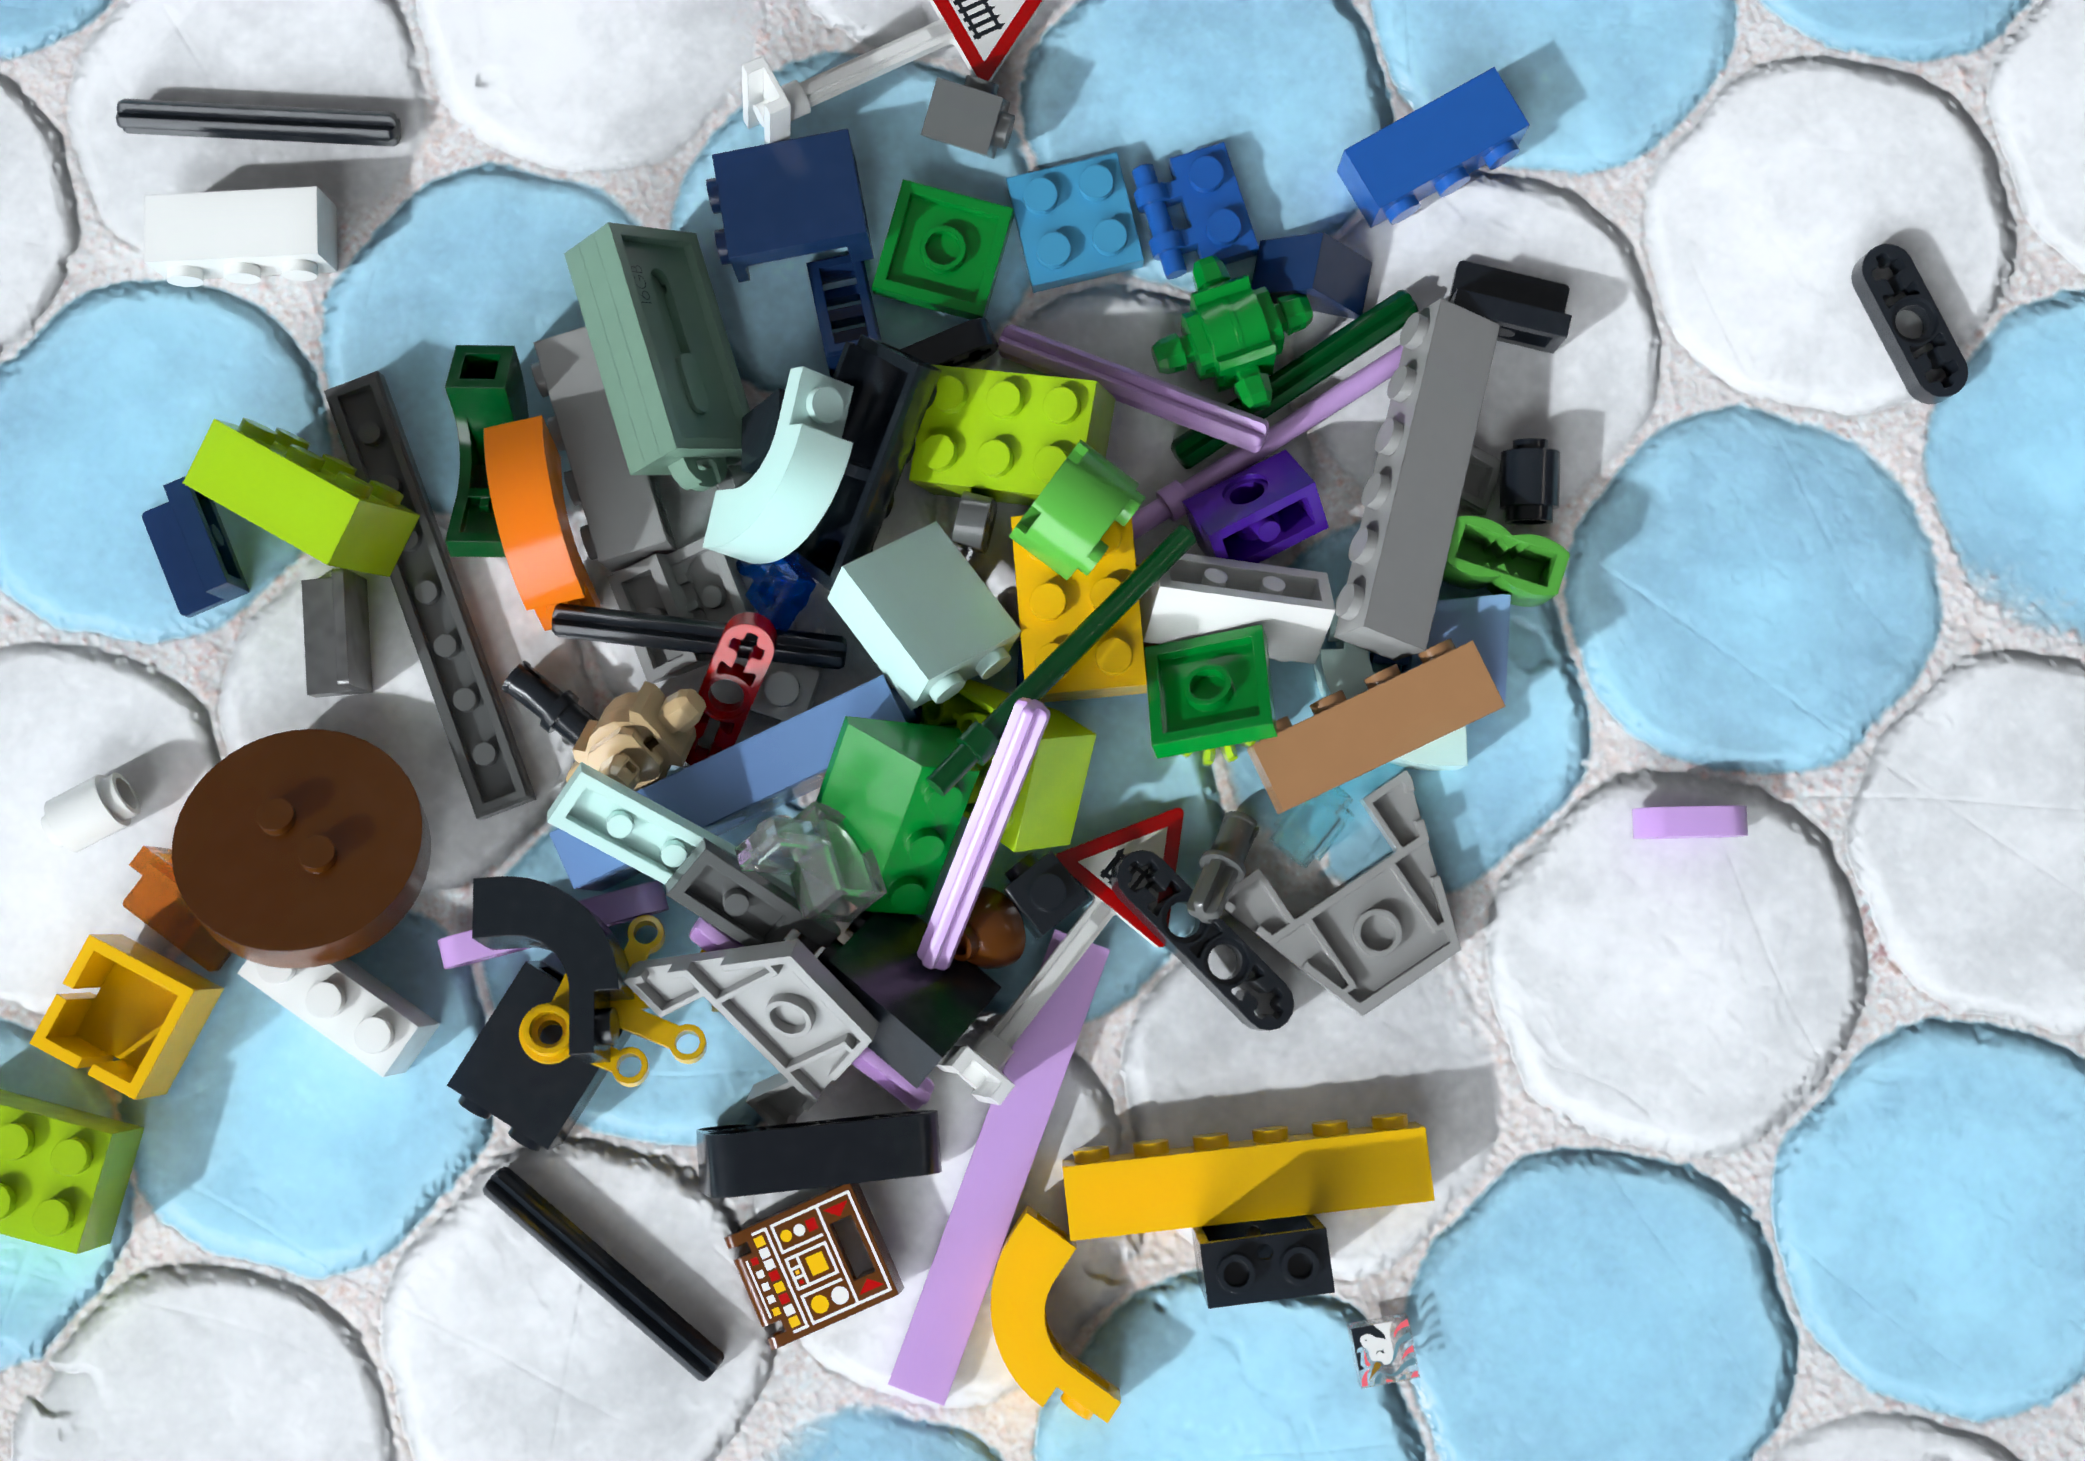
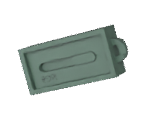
[564,222,750,492]

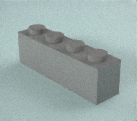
[531,326,677,572]

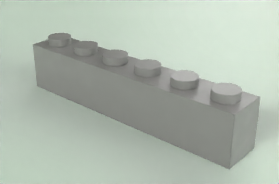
[1334,298,1500,661]

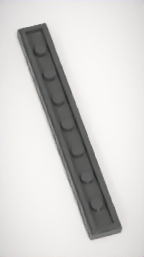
[324,371,536,820]

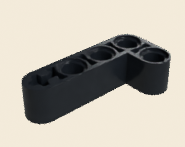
[696,1110,942,1198]

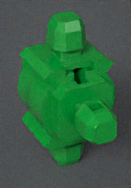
[1151,255,1313,413]

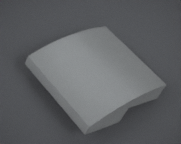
[607,537,756,684]

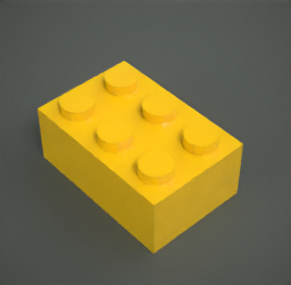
[1011,515,1147,703]

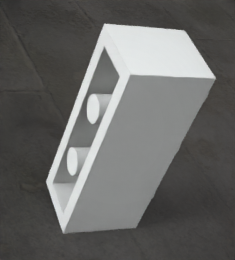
[144,186,338,287]
[1140,553,1336,664]
[237,958,440,1077]

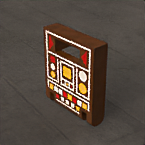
[724,1183,905,1350]

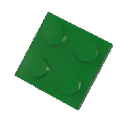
[872,179,1014,320]
[1145,624,1278,759]

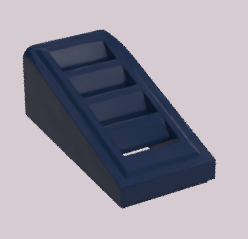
[806,254,882,378]

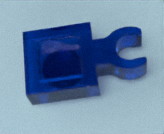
[736,553,817,632]

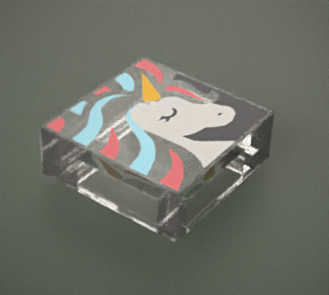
[1347,1313,1421,1389]

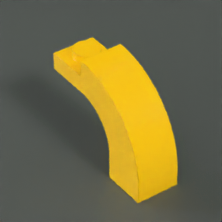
[991,1205,1121,1423]

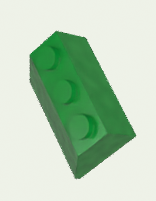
[795,716,980,915]

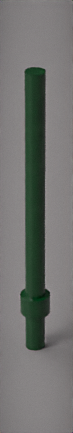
[926,525,1196,796]

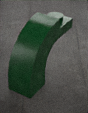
[445,345,529,557]

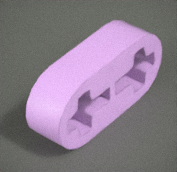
[1632,805,1748,839]

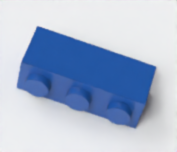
[1337,67,1530,228]

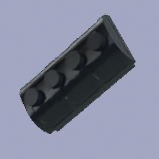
[785,334,941,591]

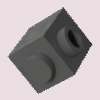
[921,75,1015,159]

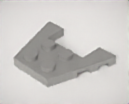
[1224,770,1461,1016]
[623,939,880,1125]

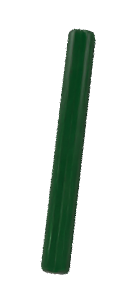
[1171,290,1419,469]

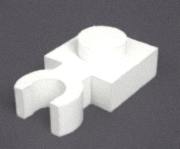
[750,618,826,722]

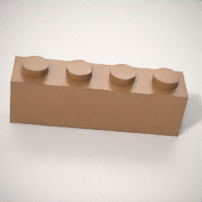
[1247,638,1505,815]

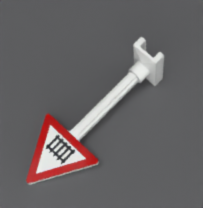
[742,0,1045,144]
[936,807,1184,1105]

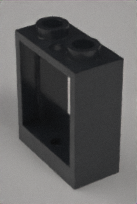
[1191,1214,1335,1309]

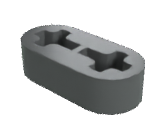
[952,491,997,554]

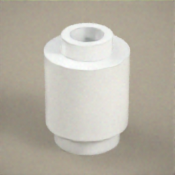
[41,773,141,853]

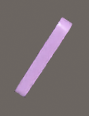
[437,881,669,970]

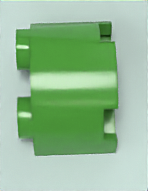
[1009,440,1146,580]

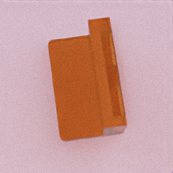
[123,846,233,972]

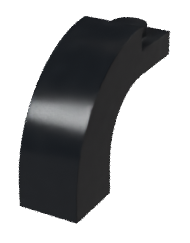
[472,876,634,1064]

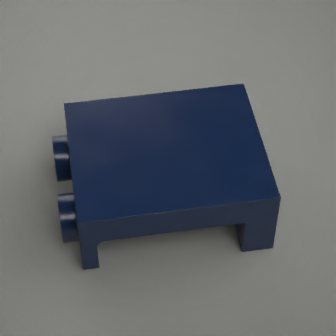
[706,128,874,283]

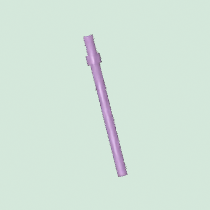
[1132,344,1403,540]

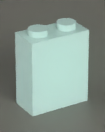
[827,521,1021,711]

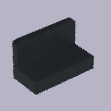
[1448,260,1572,354]

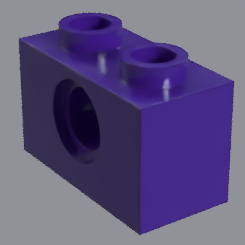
[1182,449,1329,563]

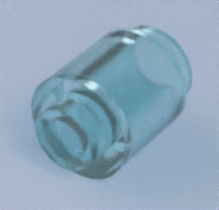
[1269,786,1355,869]

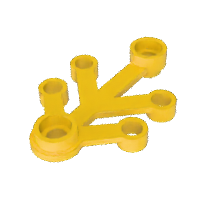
[519,915,707,1087]

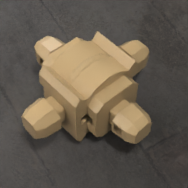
[566,681,706,791]

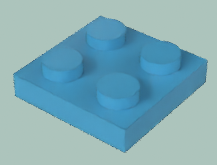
[1006,152,1144,293]

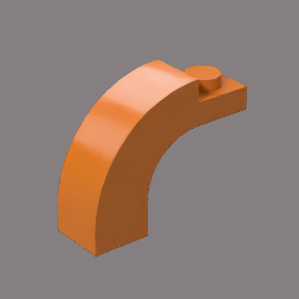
[484,415,601,631]

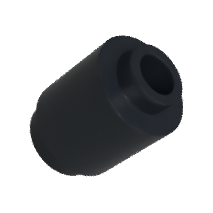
[1500,438,1560,525]

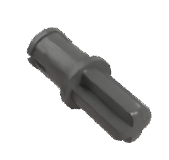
[1187,811,1260,924]

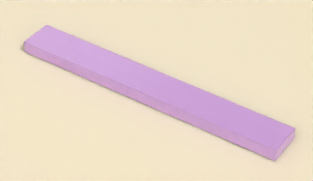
[888,929,1110,1406]

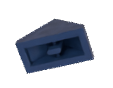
[1251,232,1373,319]

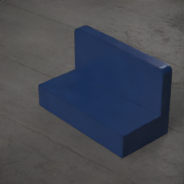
[142,476,250,618]

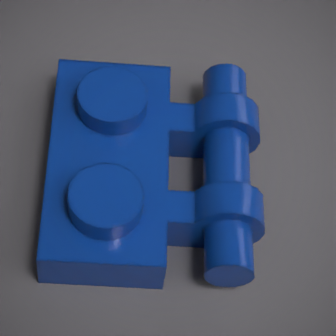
[1132,142,1259,279]

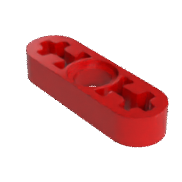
[685,612,777,765]

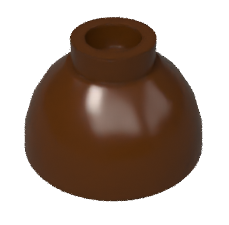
[954,887,1026,969]

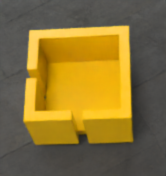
[29,934,224,1100]

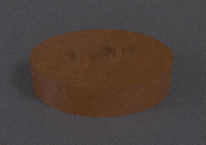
[172,729,431,969]

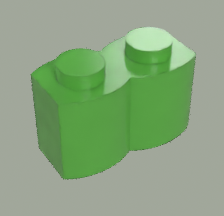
[1442,516,1570,607]

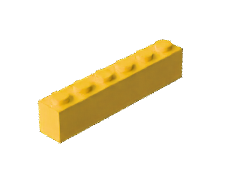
[1062,1113,1435,1241]

